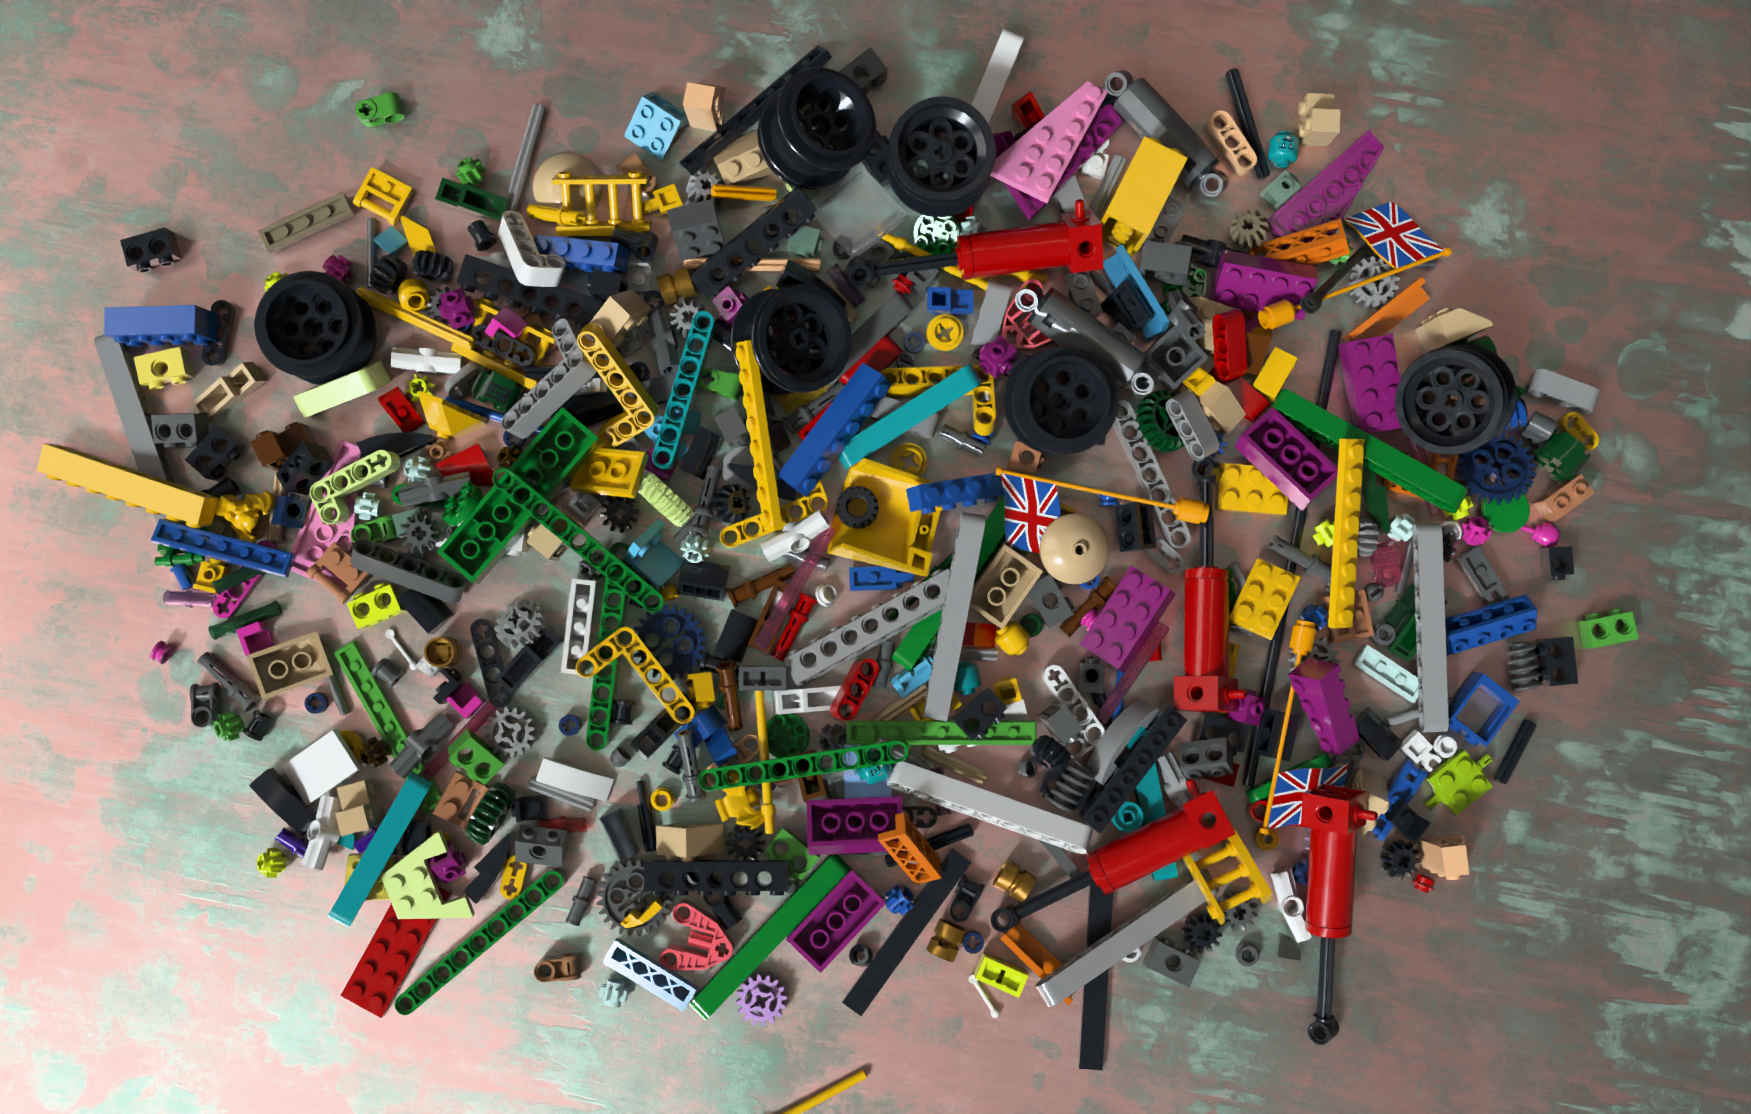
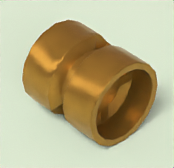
[656,266,697,306]
[424,637,463,667]
[993,859,1037,903]
[926,918,967,962]

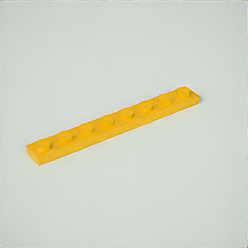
[736,340,783,531]
[1328,439,1364,628]

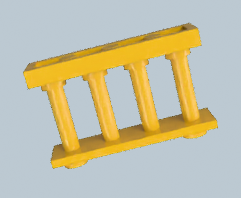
[552,171,652,236]
[451,296,556,389]
[1183,811,1272,925]

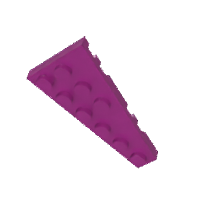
[1003,104,1123,221]
[1267,130,1384,267]

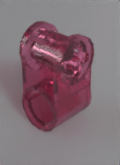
[1369,541,1401,587]

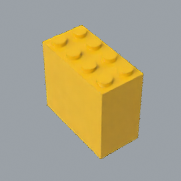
[1100,136,1187,257]

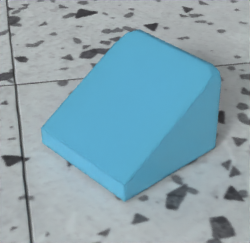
[373,226,408,256]
[672,409,702,435]

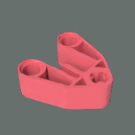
[1000,279,1054,351]
[659,899,735,971]

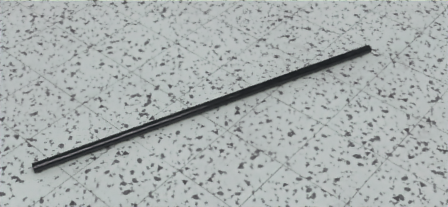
[1242,330,1342,787]

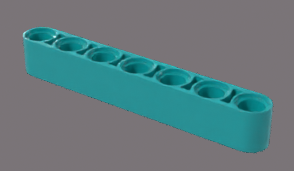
[652,311,716,470]
[838,363,983,469]
[1125,726,1178,882]
[327,771,433,928]

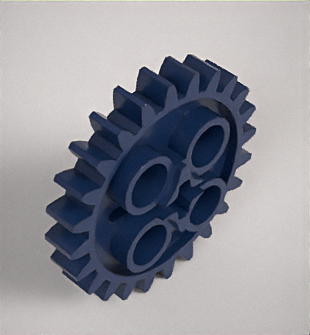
[1456,432,1537,506]
[633,605,708,680]

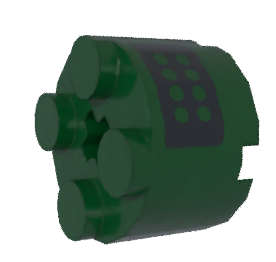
[469,366,525,414]
[1532,429,1591,483]

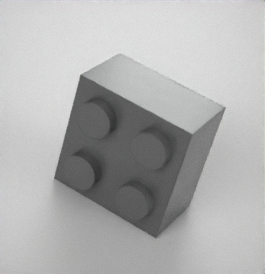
[667,199,725,261]
[1140,238,1192,286]
[1143,325,1209,391]

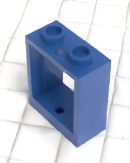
[1448,671,1520,747]

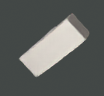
[772,685,847,714]
[536,757,615,801]

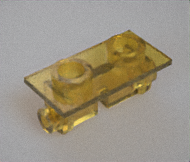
[775,387,826,415]

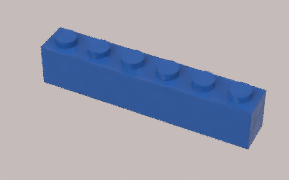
[777,363,891,497]

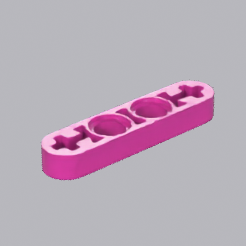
[213,540,279,618]

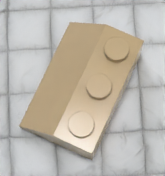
[713,130,773,186]
[1415,307,1493,353]
[969,544,1043,629]

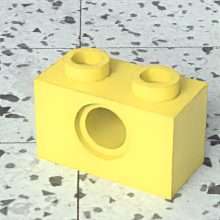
[134,347,195,390]

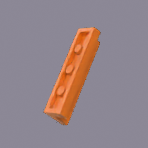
[1248,219,1350,266]
[1342,277,1430,343]
[878,813,942,885]
[998,922,1076,1006]

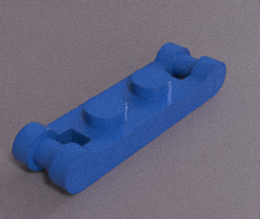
[1368,758,1428,841]

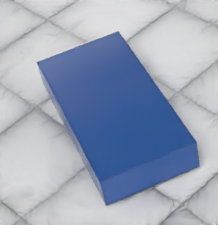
[704,726,738,767]

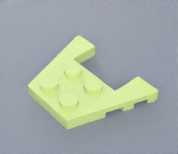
[381,830,475,919]

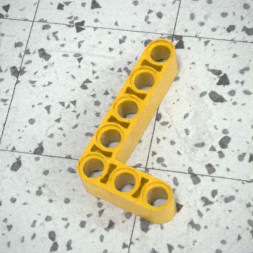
[577,323,658,449]
[880,365,996,436]
[720,451,829,548]
[576,627,695,724]

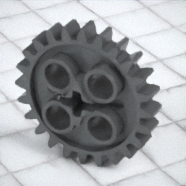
[596,858,674,937]

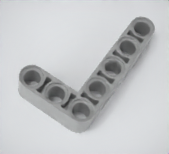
[501,318,597,439]

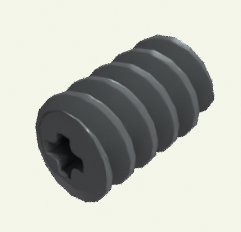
[1505,642,1543,691]
[1045,759,1095,812]

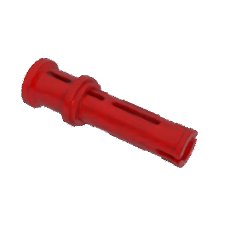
[771,592,818,662]

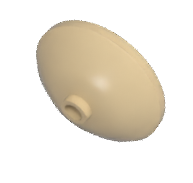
[533,153,602,217]
[1039,513,1110,584]

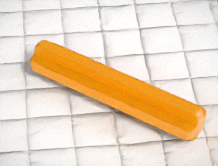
[711,184,777,201]

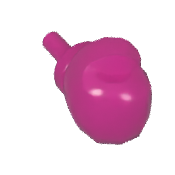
[1520,521,1561,548]

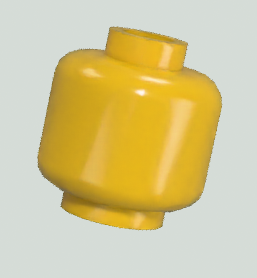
[398,278,430,312]
[995,621,1030,656]

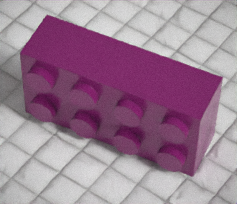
[1210,249,1318,320]
[1338,334,1402,434]
[1234,407,1338,511]
[1080,565,1176,673]
[806,796,903,855]
[786,867,886,973]

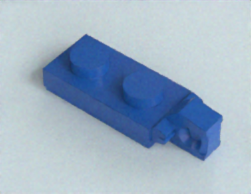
[849,566,914,591]

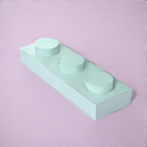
[1353,645,1418,703]

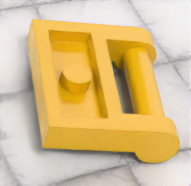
[353,166,415,226]

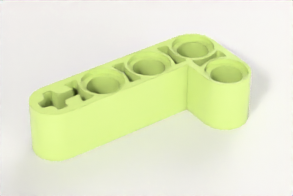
[293,360,391,418]
[310,450,400,525]

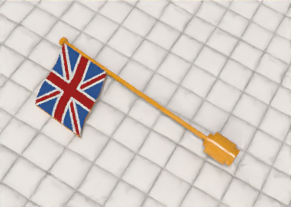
[1258,201,1452,329]
[995,466,1209,553]
[1259,620,1348,835]

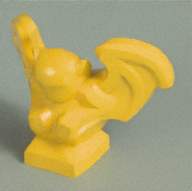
[215,490,275,544]
[714,771,765,830]

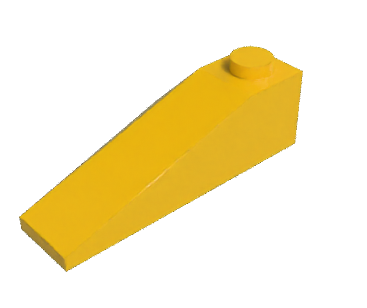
[419,391,488,440]

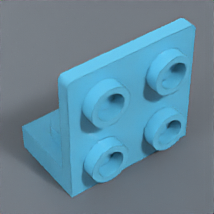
[624,92,689,160]
[623,519,683,588]

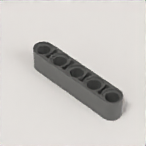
[831,291,915,386]
[350,539,466,603]

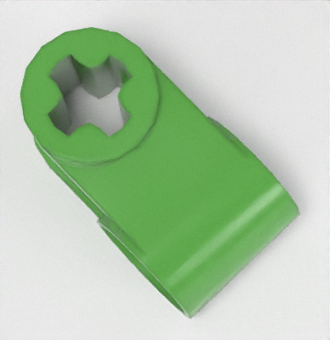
[355,92,404,127]
[700,368,742,400]
[350,515,400,543]

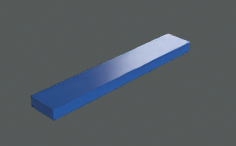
[151,519,296,578]

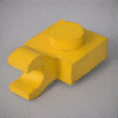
[642,184,683,216]

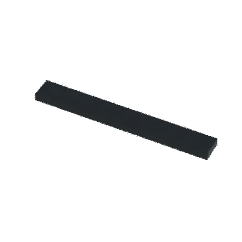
[679,45,832,176]
[842,848,971,1016]
[1078,883,1113,1071]

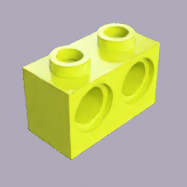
[347,582,407,629]
[974,951,1028,998]

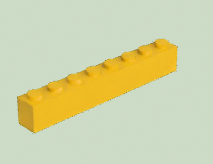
[37,444,219,528]

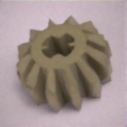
[1229,209,1270,251]

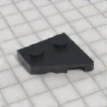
[1100,279,1155,332]

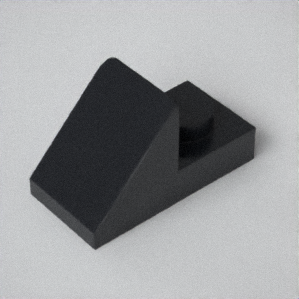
[1385,800,1431,845]

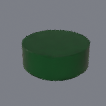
[1019,614,1043,637]

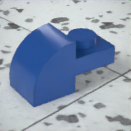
[927,287,974,315]
[674,704,727,753]

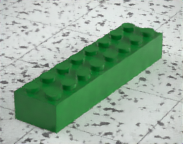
[437,407,602,584]

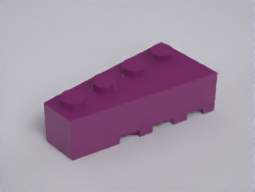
[1288,659,1360,755]

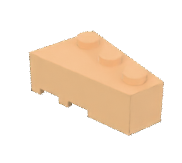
[683,82,726,131]
[1418,834,1469,880]

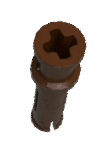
[726,562,797,608]
[1059,576,1117,638]
[716,660,743,731]

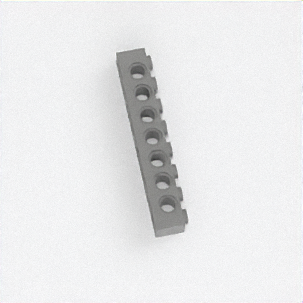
[784,569,950,687]

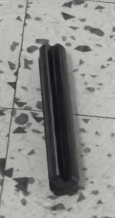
[885,824,974,867]

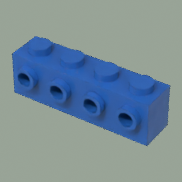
[534,235,631,274]
[906,472,1004,514]
[1445,594,1537,656]

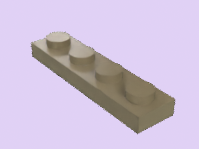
[258,192,355,253]

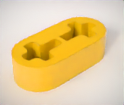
[1558,412,1599,451]
[500,855,529,899]

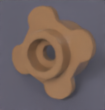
[424,439,452,466]

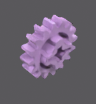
[736,972,787,1026]

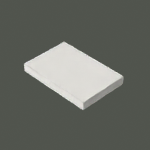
[281,728,362,806]

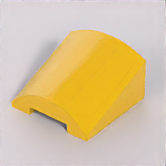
[827,458,943,577]

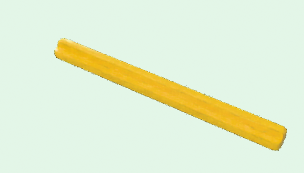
[356,286,476,350]

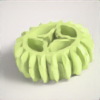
[638,472,693,527]

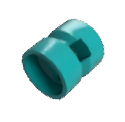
[1110,799,1143,832]

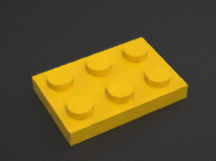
[569,448,649,498]
[1215,463,1288,515]
[1229,558,1301,640]

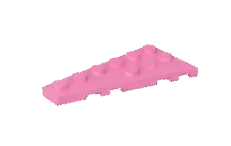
[990,81,1108,203]
[290,439,363,590]

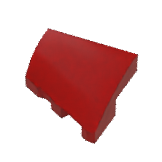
[436,443,499,486]

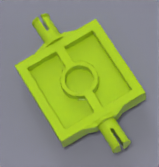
[1424,749,1493,816]

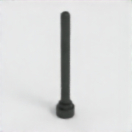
[1300,247,1367,314]

